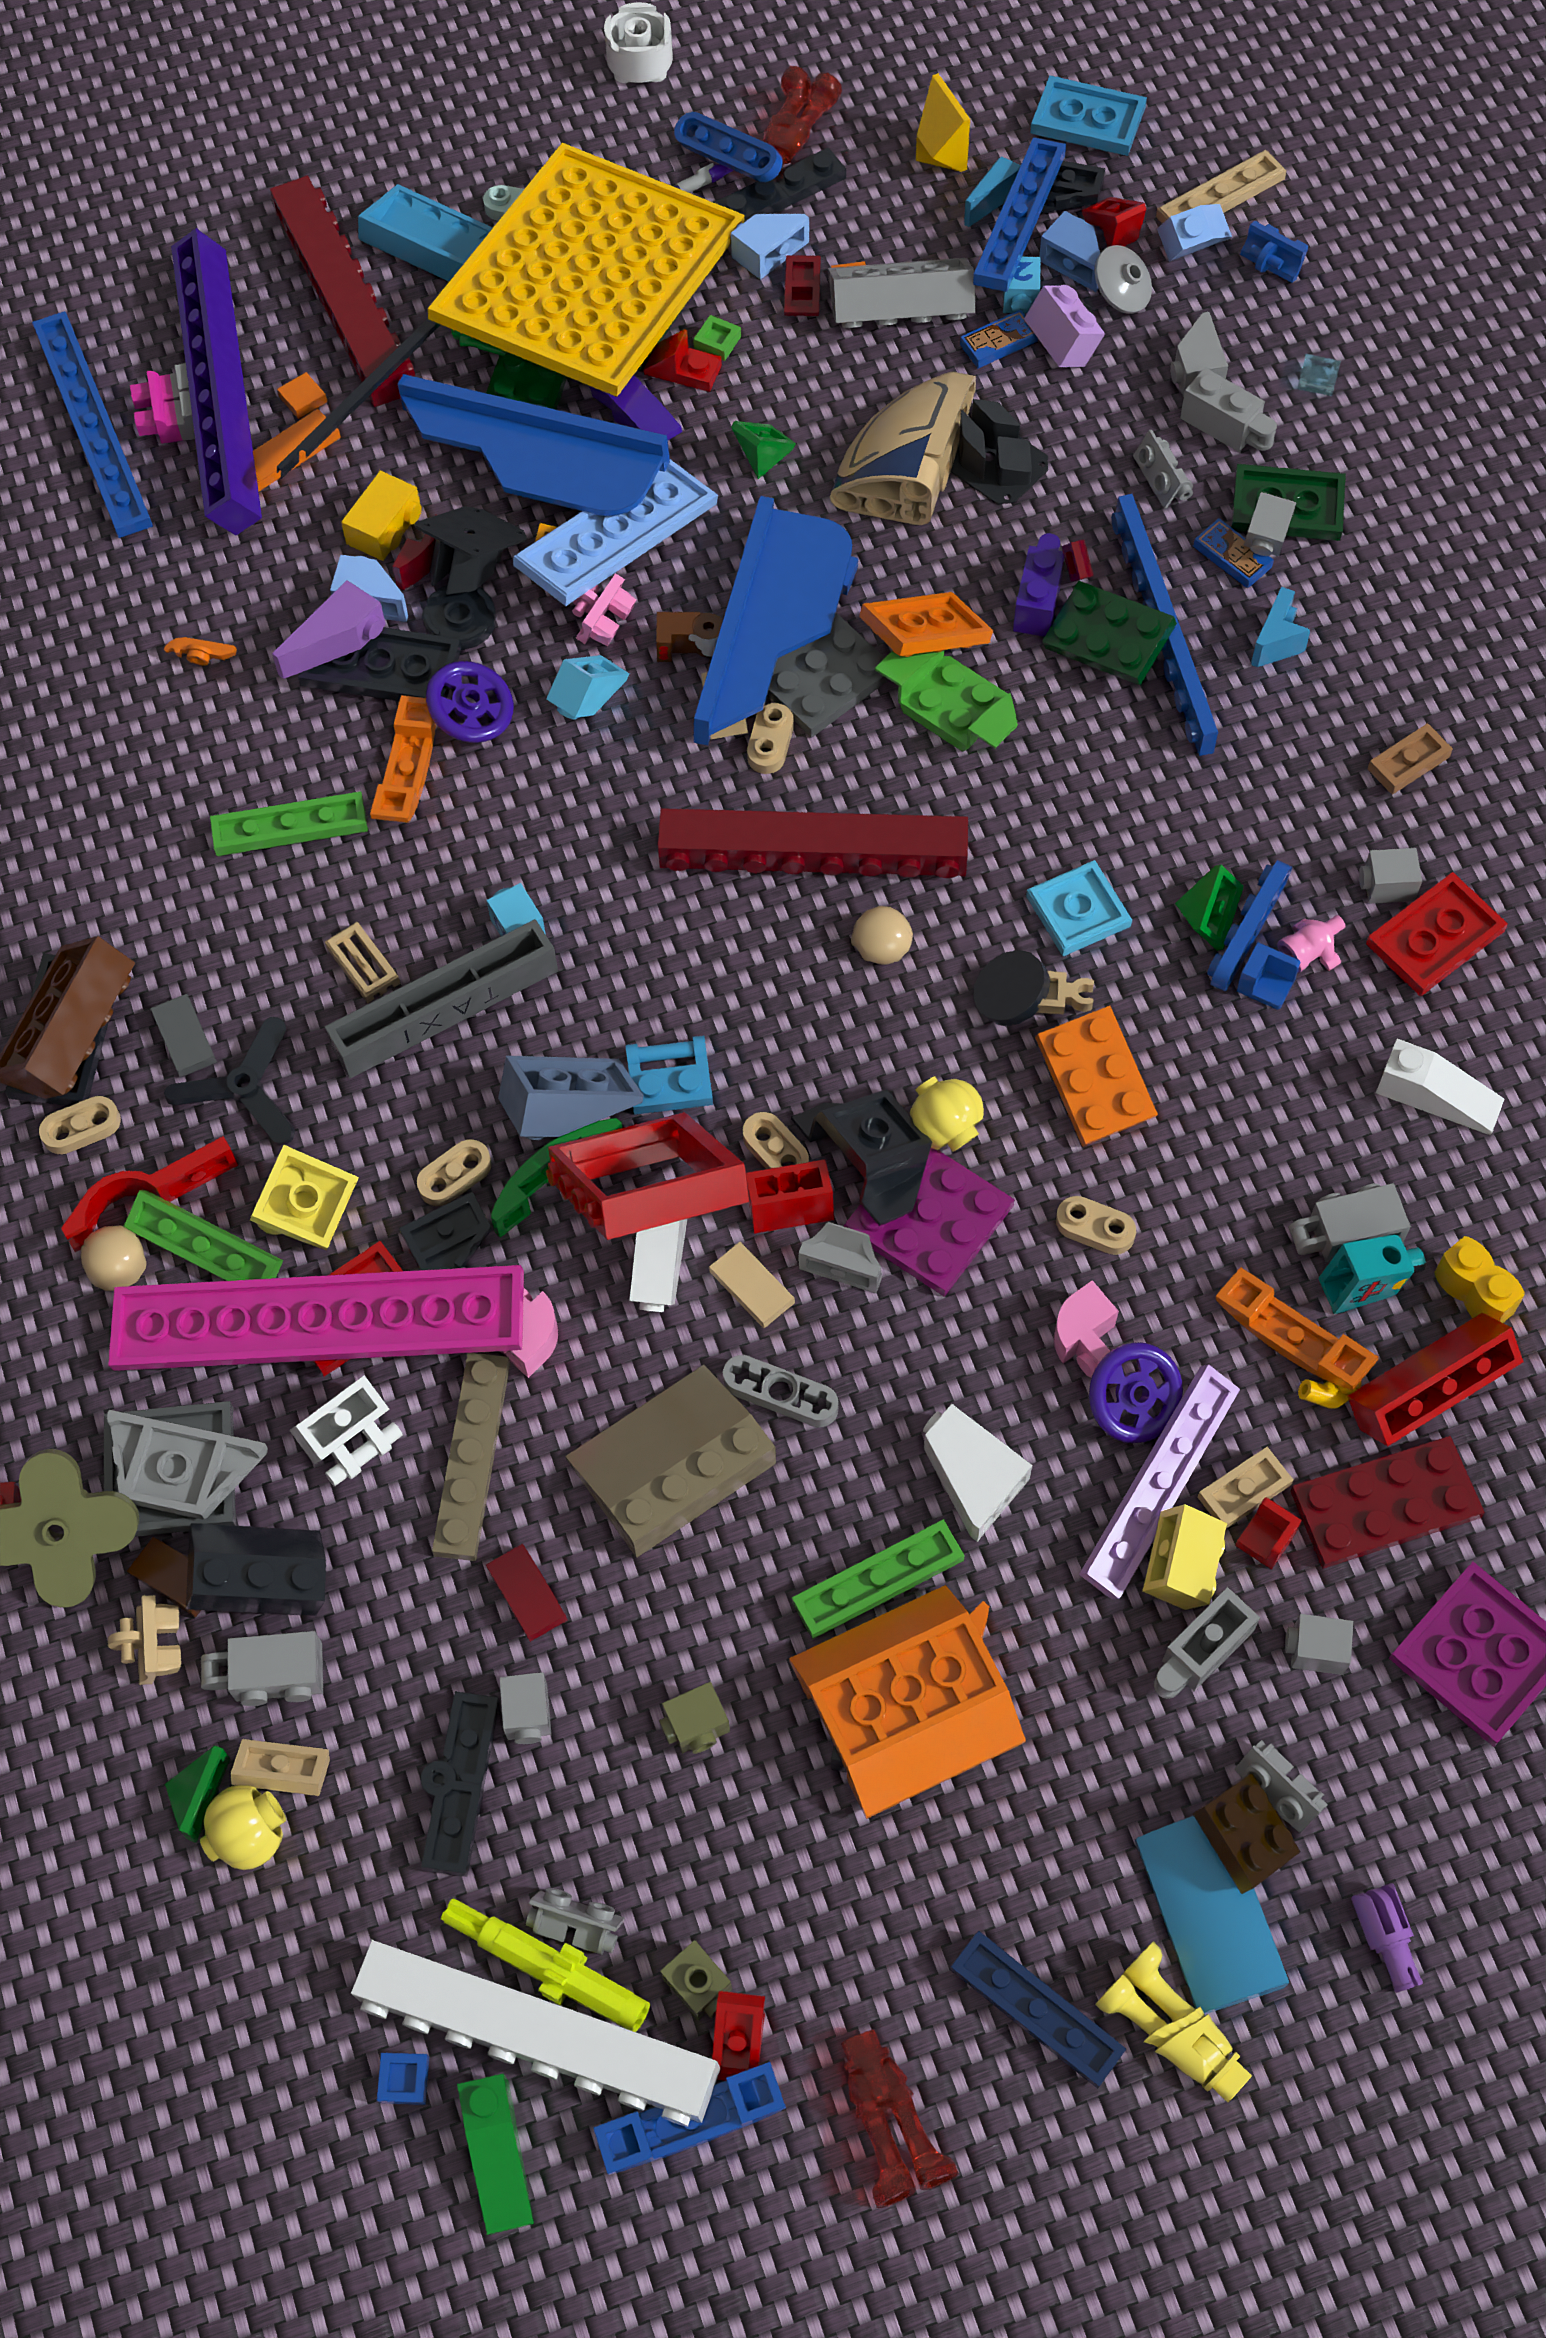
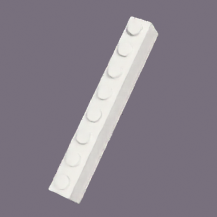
[351,1940,720,2127]

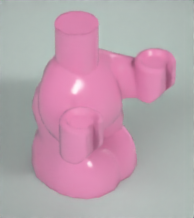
[1277,915,1346,973]

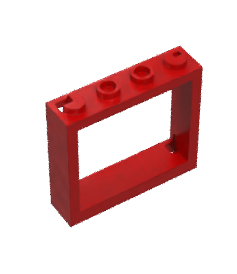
[546,1112,749,1240]

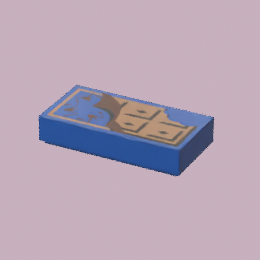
[960,309,1038,369]
[1193,518,1274,589]

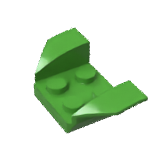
[875,650,1018,752]

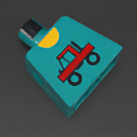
[1318,1235,1426,1314]

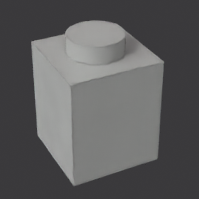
[1244,492,1296,556]
[1359,848,1422,904]
[1285,1614,1353,1675]
[500,1672,551,1744]

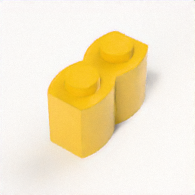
[1434,1236,1525,1323]

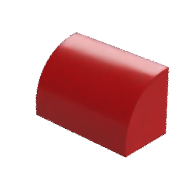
[746,1159,834,1234]

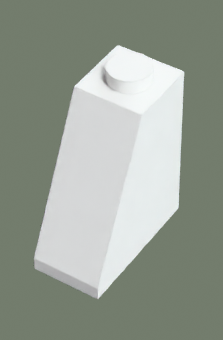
[630,1219,687,1312]
[923,1404,1032,1542]

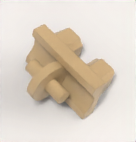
[108,1595,181,1685]

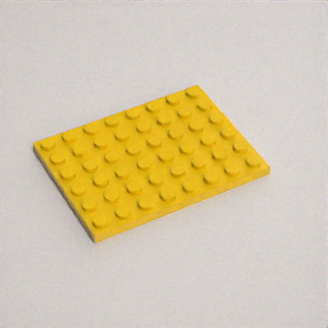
[428,143,745,397]

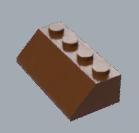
[0,936,135,1099]

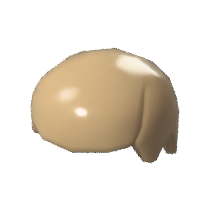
[851,906,913,965]
[81,1225,146,1291]

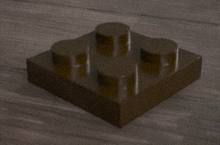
[1192,1773,1301,1894]

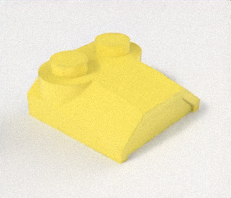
[250,1145,359,1250]

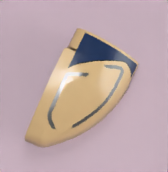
[830,372,976,525]

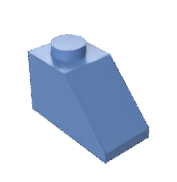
[1039,211,1100,292]

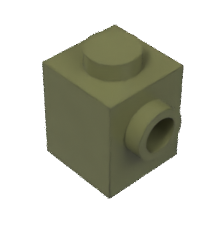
[659,1681,730,1754]
[660,1940,732,2020]

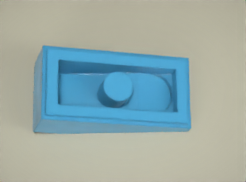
[964,156,1021,227]

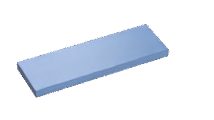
[513,459,718,606]

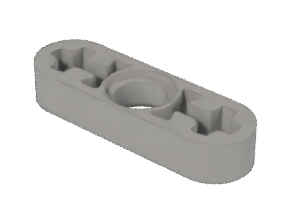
[723,1355,838,1427]

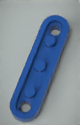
[674,112,783,182]
[1207,860,1292,992]

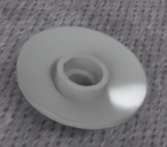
[1094,245,1152,314]

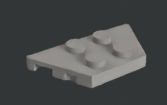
[107,1410,268,1520]

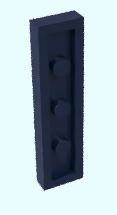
[950,1930,1126,2089]

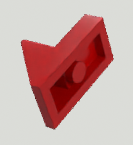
[1082,197,1146,247]
[644,329,722,392]
[712,1991,765,2081]

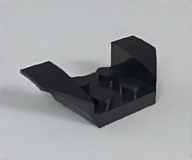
[791,1089,932,1226]

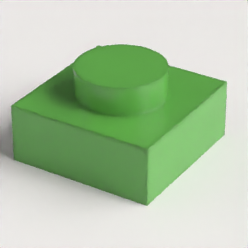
[693,315,741,361]

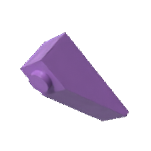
[272,580,386,679]

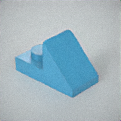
[1251,587,1310,667]

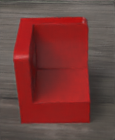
[1235,1497,1302,1570]

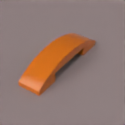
[370,695,436,823]
[1216,1267,1378,1390]

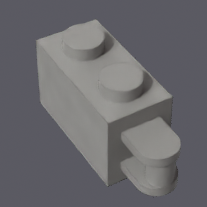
[1180,368,1277,452]
[1288,1183,1411,1262]
[1154,1587,1260,1699]
[201,1631,323,1706]

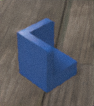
[1236,942,1301,1010]

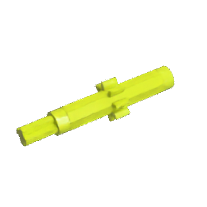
[441,1898,650,2032]

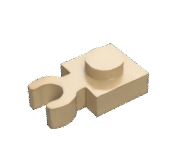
[1036,971,1094,1014]

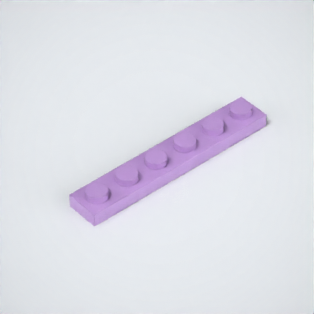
[1079,1364,1240,1599]

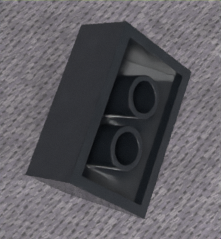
[186,1523,326,1616]

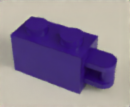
[1013,533,1065,637]

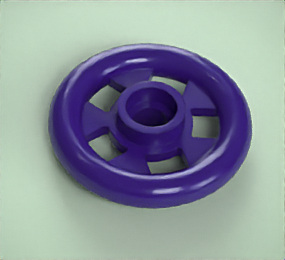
[426,661,514,743]
[1089,1342,1183,1443]

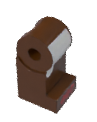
[656,612,723,662]

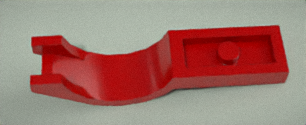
[61,1136,238,1253]

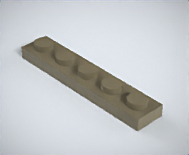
[432,1353,510,1561]

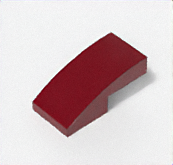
[784,255,821,316]
[392,514,436,590]
[1061,540,1094,582]
[486,1544,568,1642]

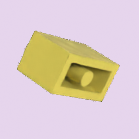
[1143,1504,1227,1610]

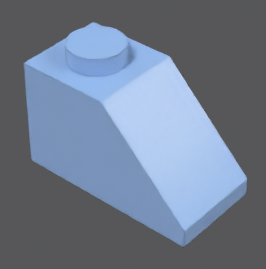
[1157,204,1232,262]
[731,214,809,280]
[330,555,408,622]

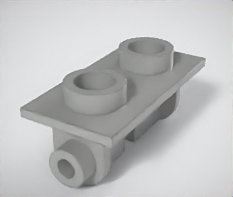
[1133,430,1193,509]
[1234,1740,1328,1833]
[526,1888,625,1955]

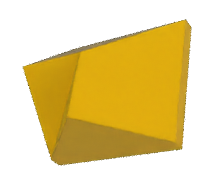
[916,73,970,172]

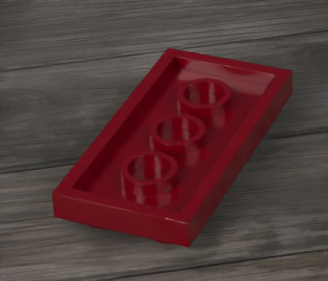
[1290,1436,1485,1569]

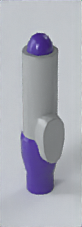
[675,163,733,193]

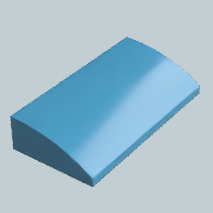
[358,184,493,281]
[1135,1816,1289,2014]

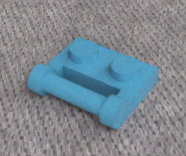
[626,1035,713,1115]

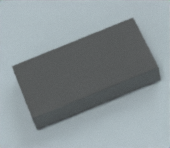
[150,994,217,1078]

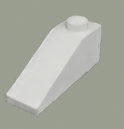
[1376,1039,1504,1135]

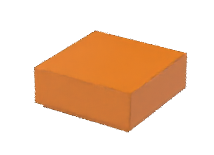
[277,372,327,419]

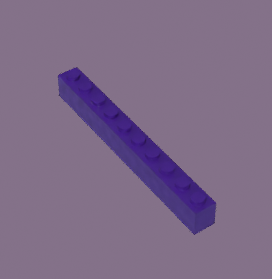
[171,228,262,536]

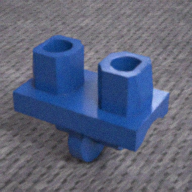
[1240,221,1308,283]

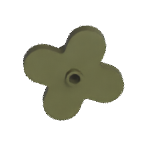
[0,1449,139,1608]

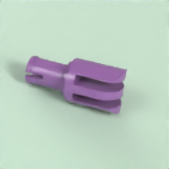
[1351,1883,1423,1993]

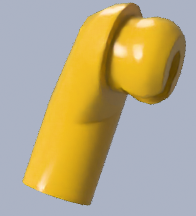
[1298,1379,1362,1409]

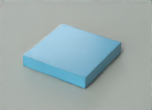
[1026,860,1132,956]

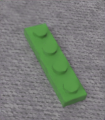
[210,791,368,856]
[124,1190,283,1281]
[792,1519,965,1640]

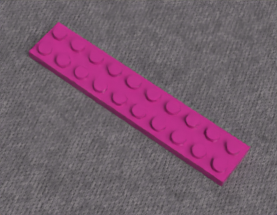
[108,1265,524,1371]

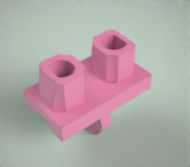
[572,573,637,646]

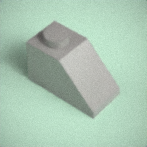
[1170,312,1228,397]

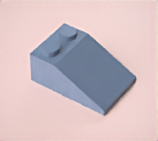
[498,1056,644,1140]

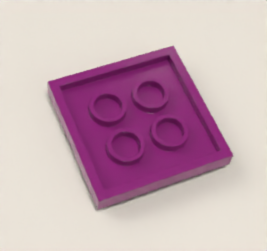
[844,1148,1015,1297]
[1389,1561,1546,1747]

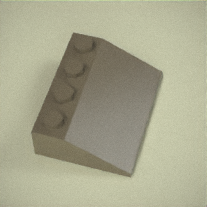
[565,1365,776,1558]

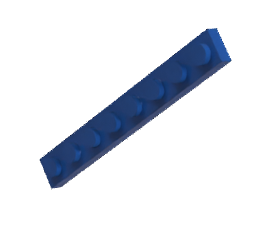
[32,311,153,538]
[1111,494,1218,756]

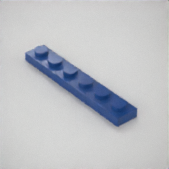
[973,137,1066,292]

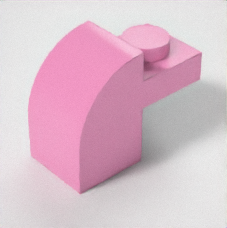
[1054,1280,1119,1378]
[499,1288,558,1378]

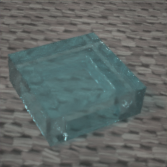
[1297,354,1341,396]

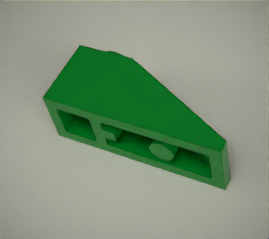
[457,2074,534,2235]

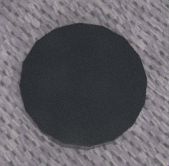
[422,585,497,650]
[973,950,1050,1027]

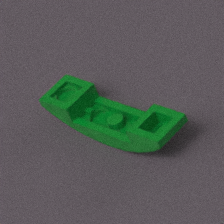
[491,1118,623,1238]

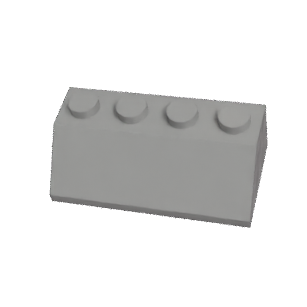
[828,258,975,328]

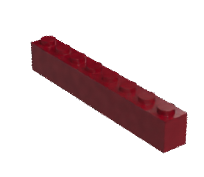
[270,175,415,408]
[658,808,968,878]

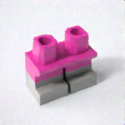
[130,363,195,444]

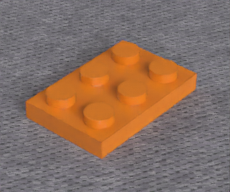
[859,592,993,657]
[1035,1006,1158,1147]

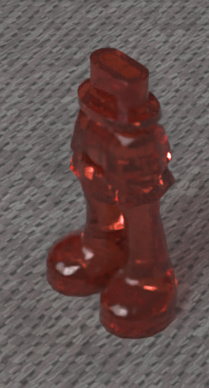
[763,66,842,167]
[841,2030,959,2208]

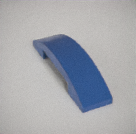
[593,2062,786,2175]

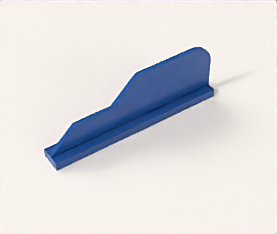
[398,374,670,516]
[693,496,852,745]

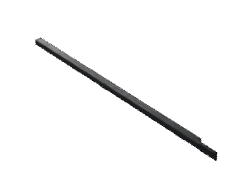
[277,318,441,479]

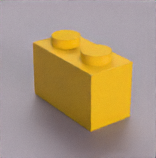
[341,470,422,561]

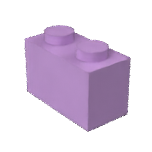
[1024,285,1105,367]

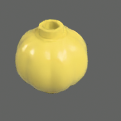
[910,1076,984,1152]
[200,1785,286,1870]

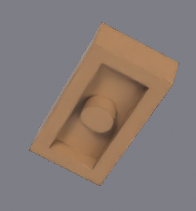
[1368,723,1453,795]

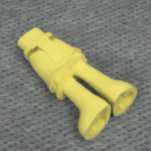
[1095,1941,1252,2103]

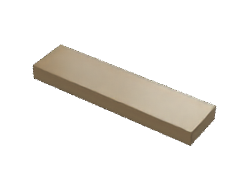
[1156,150,1286,224]

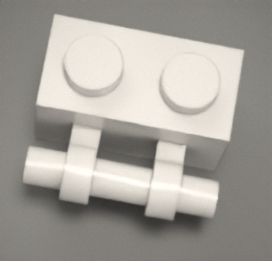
[289,1375,403,1486]

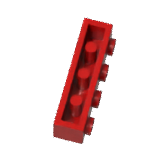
[1347,1313,1524,1447]

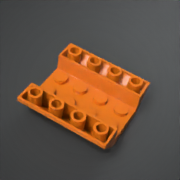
[789,1585,1026,1819]

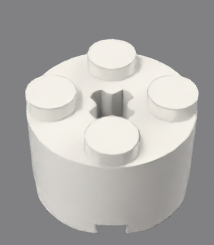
[604,2,673,83]

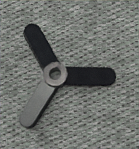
[164,1017,295,1145]

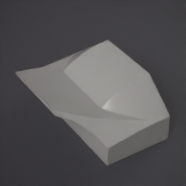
[799,1222,882,1293]

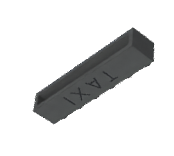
[325,919,558,1079]

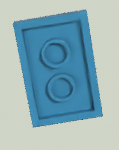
[1030,75,1147,156]

